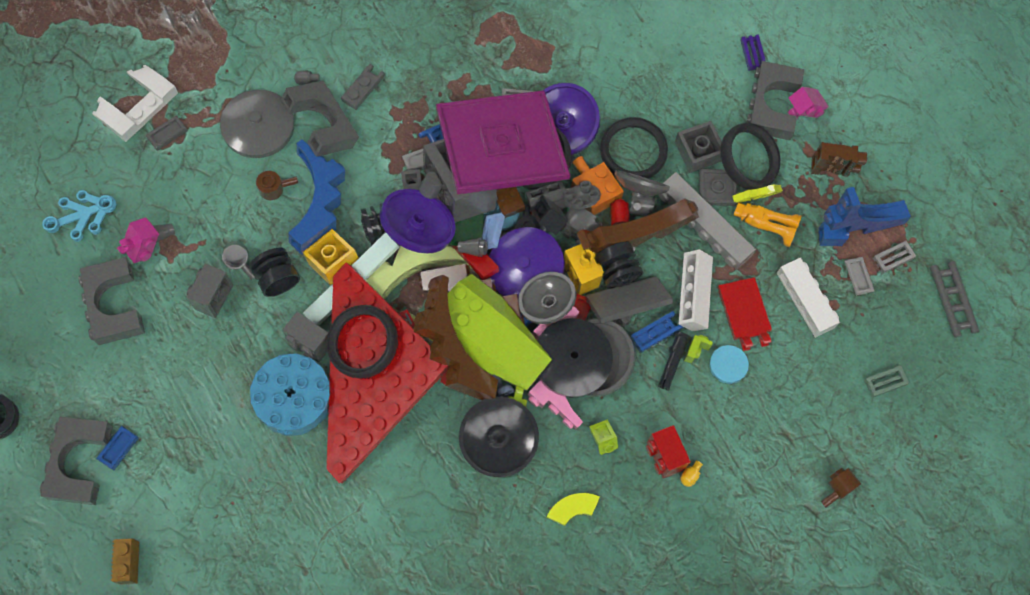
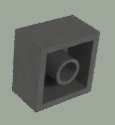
[675,121,722,173]
[187,264,233,319]
[283,312,328,362]

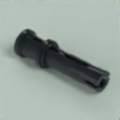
[658,331,691,391]

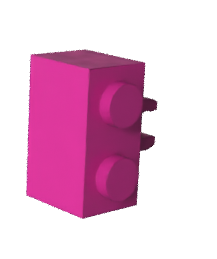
[788,86,829,118]
[117,217,159,264]

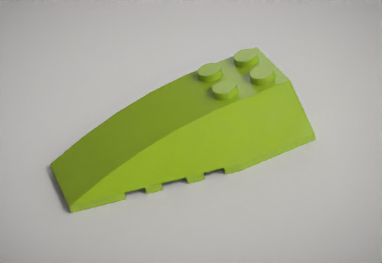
[428,274,552,390]

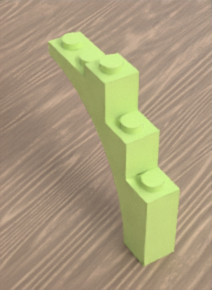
[366,246,472,299]

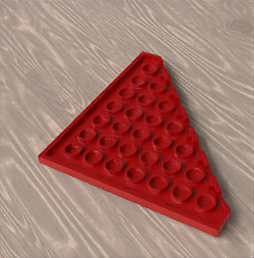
[327,262,449,484]

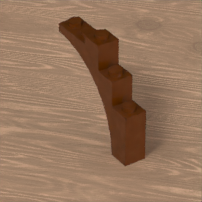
[413,275,498,400]

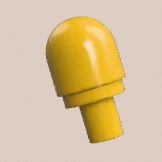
[680,460,703,487]

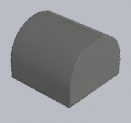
[419,171,443,199]

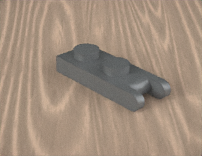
[341,64,385,110]

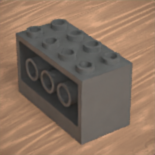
[423,139,497,223]

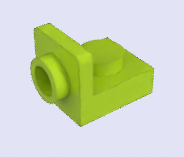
[684,335,713,363]
[589,419,618,455]

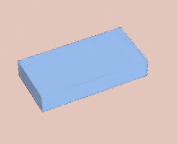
[482,213,505,249]

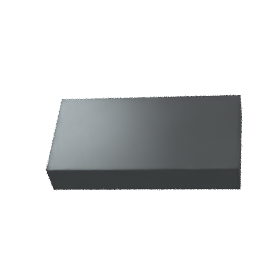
[146,115,188,151]

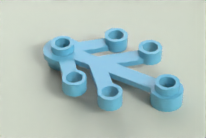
[42,190,116,242]

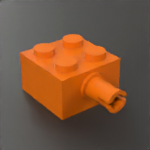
[571,156,624,215]

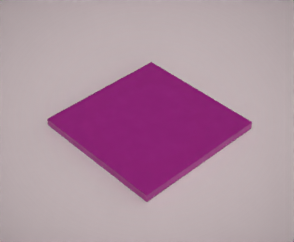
[436,90,570,195]

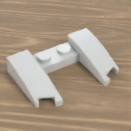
[92,65,178,142]

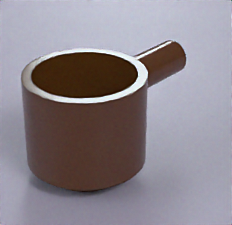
[256,171,298,200]
[821,467,862,508]

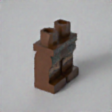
[811,142,867,177]

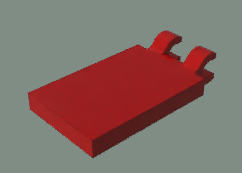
[717,277,772,351]

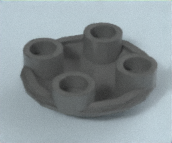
[563,181,601,209]

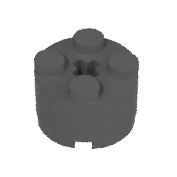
[560,208,603,245]

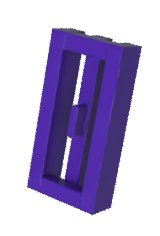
[740,34,766,71]

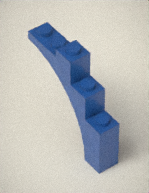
[288,140,345,255]
[824,187,911,234]

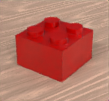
[646,425,691,479]

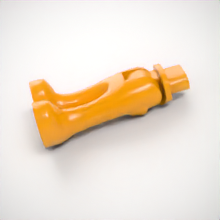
[733,202,802,247]

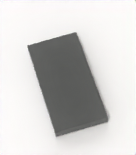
[586,276,673,323]

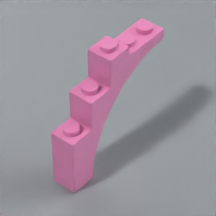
[528,306,583,430]

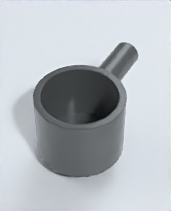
[629,195,655,216]
[222,241,255,280]

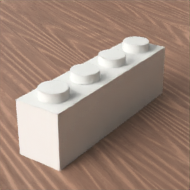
[679,249,713,331]
[777,258,840,338]

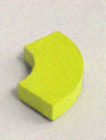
[733,184,783,203]
[546,493,600,526]

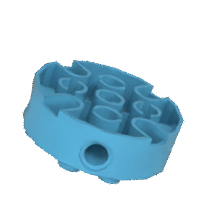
[250,354,330,436]

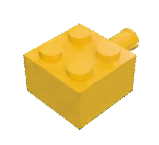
[302,229,359,286]
[564,244,604,295]

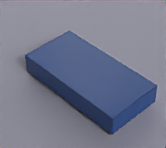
[96,426,139,471]

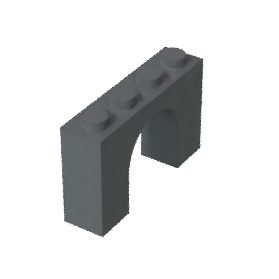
[746,61,805,140]
[281,81,359,157]
[78,257,145,345]
[40,416,113,505]

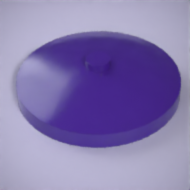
[544,83,600,155]
[380,189,456,254]
[489,227,565,296]

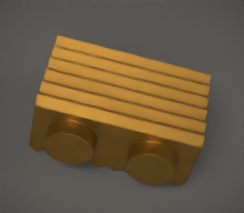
[111,539,140,585]

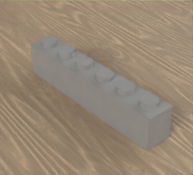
[659,172,756,270]

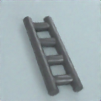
[930,261,980,338]

